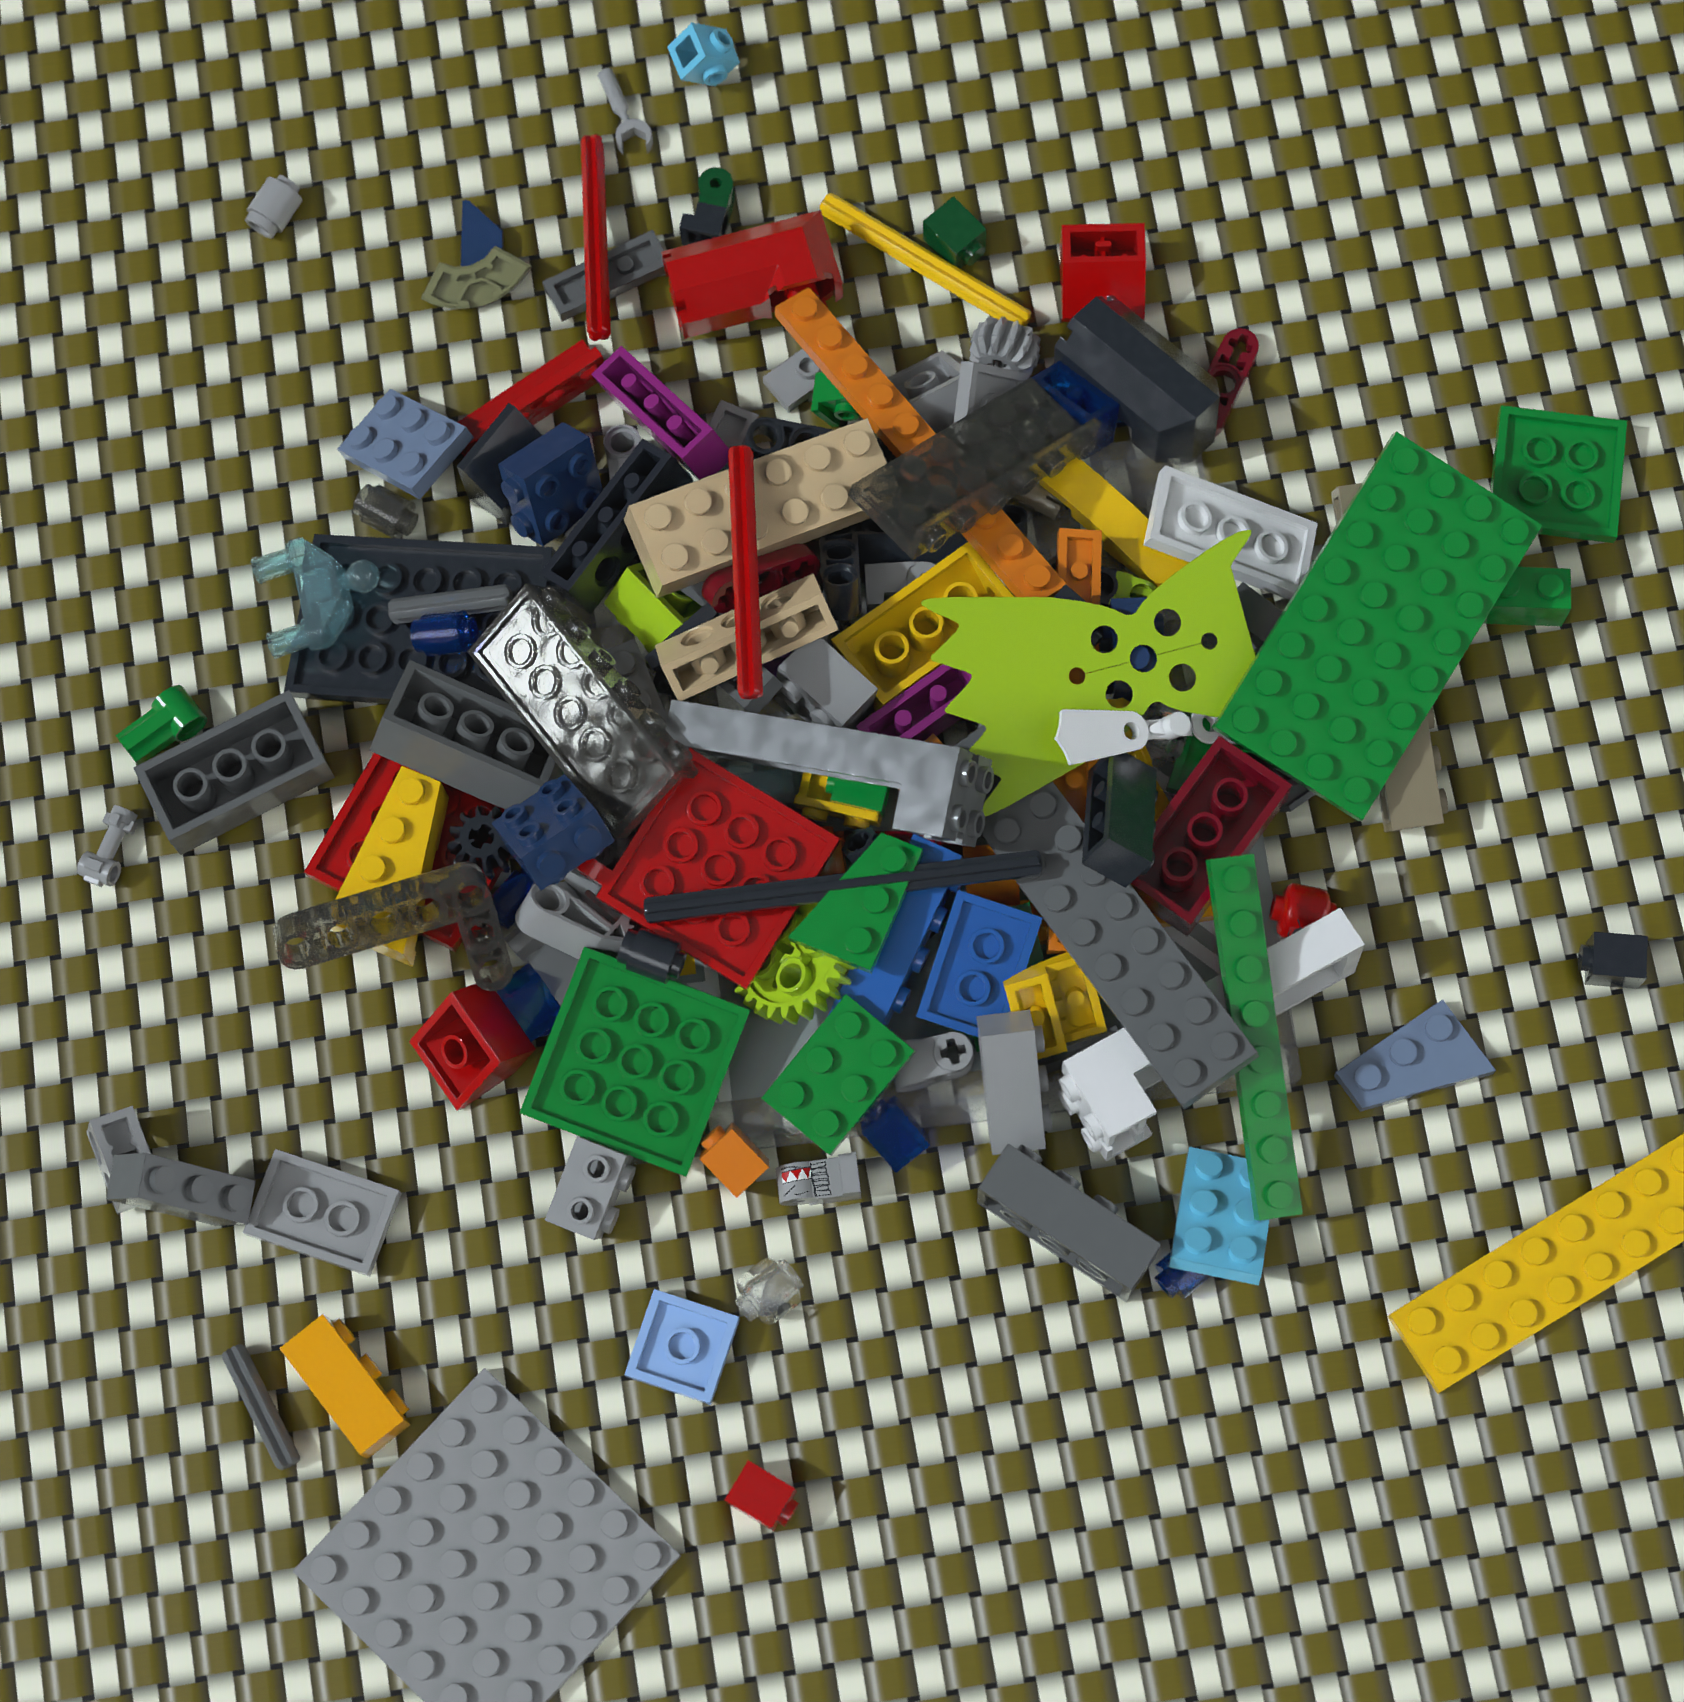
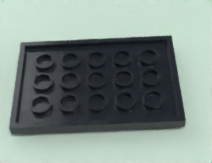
[284,534,556,712]

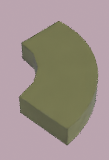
[421,246,532,309]

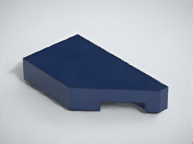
[461,200,504,266]

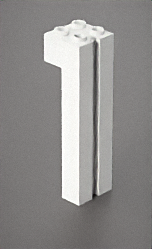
[1058,908,1365,1161]

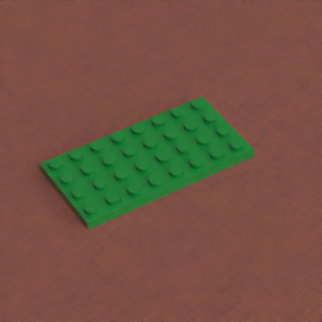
[1212,431,1543,821]

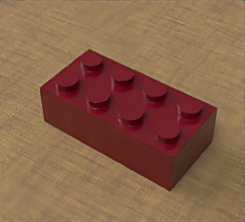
[1130,736,1292,937]

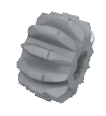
[969,316,1041,375]

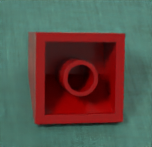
[409,980,536,1111]

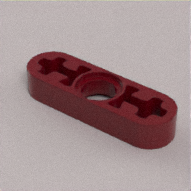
[1207,328,1259,437]
[702,543,820,614]

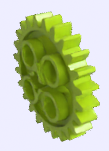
[735,903,856,1025]

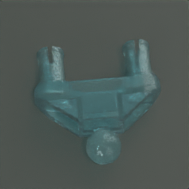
[251,537,380,659]

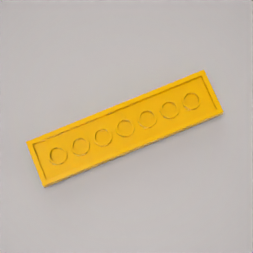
[1387,1133,1684,1394]

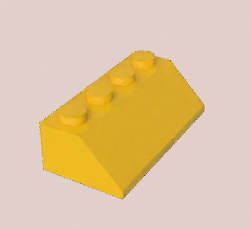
[831,542,1014,711]

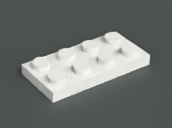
[1143,465,1318,600]

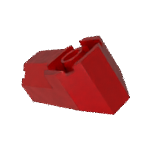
[661,210,843,339]

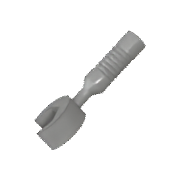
[598,68,653,155]

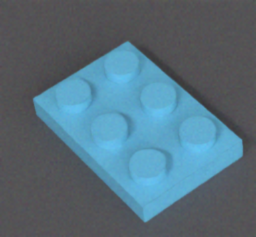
[1169,1147,1269,1286]

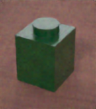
[923,196,987,269]

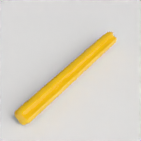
[819,193,1031,326]

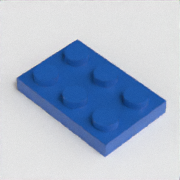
[916,890,1042,1037]

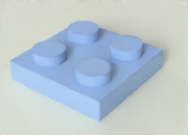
[624,1289,740,1405]

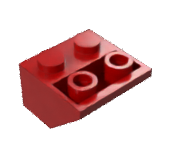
[1060,223,1146,322]

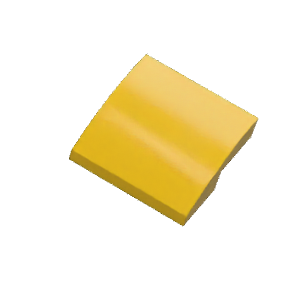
[1003,952,1107,1060]

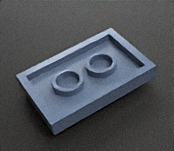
[337,388,474,499]

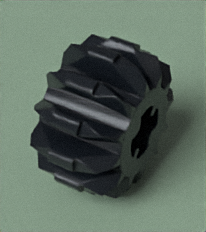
[447,805,515,880]

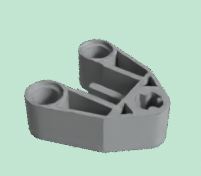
[515,845,647,959]

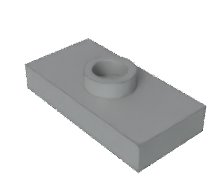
[763,349,822,413]

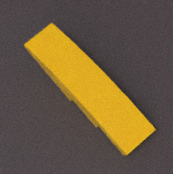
[1039,448,1190,588]

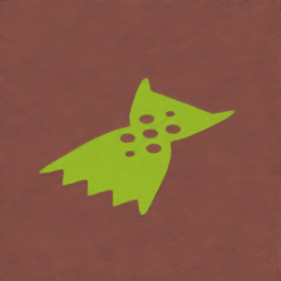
[921,530,1255,816]

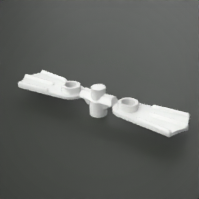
[1054,709,1237,765]

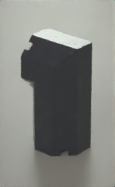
[1054,295,1220,463]

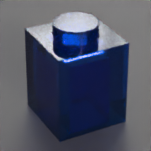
[494,963,560,1042]
[861,1095,931,1173]

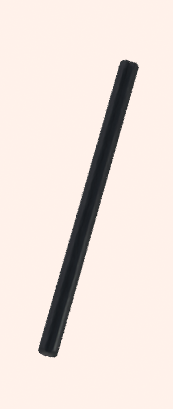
[643,850,1042,923]

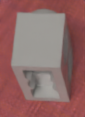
[87,1106,151,1214]

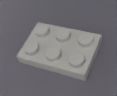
[243,1149,402,1277]

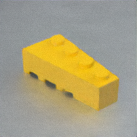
[325,766,449,967]

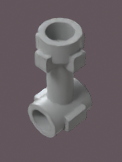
[77,805,138,887]

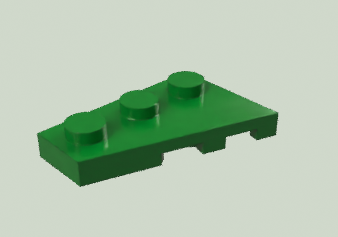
[788,833,924,974]

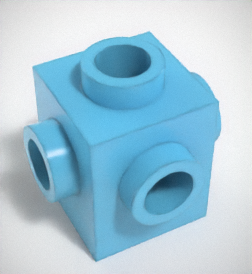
[667,23,740,86]

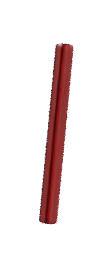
[581,134,611,341]
[728,445,763,700]

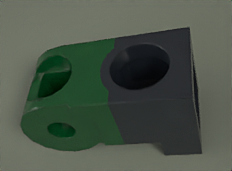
[679,167,735,246]

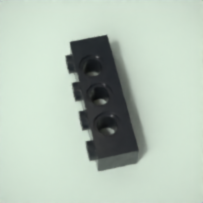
[540,438,693,614]

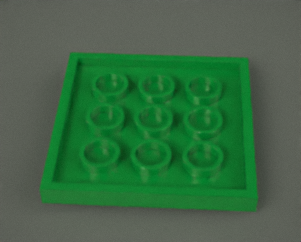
[519,946,750,1177]

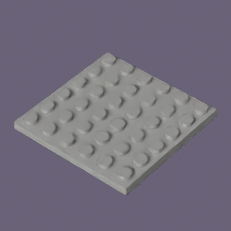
[293,1368,681,1702]

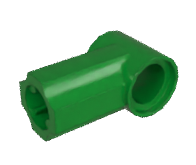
[115,685,207,765]

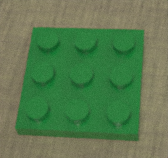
[1491,405,1627,543]

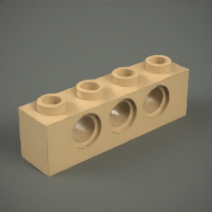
[655,574,839,701]

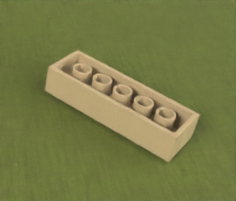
[624,418,901,598]

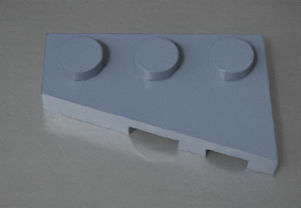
[1334,999,1496,1112]

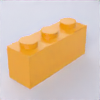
[279,1314,411,1459]

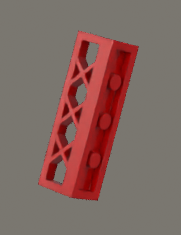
[457,339,604,457]

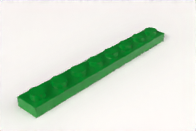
[1206,854,1303,1221]

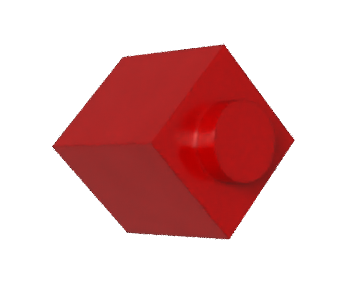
[725,1460,799,1532]

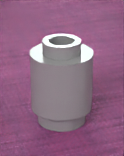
[245,175,302,239]

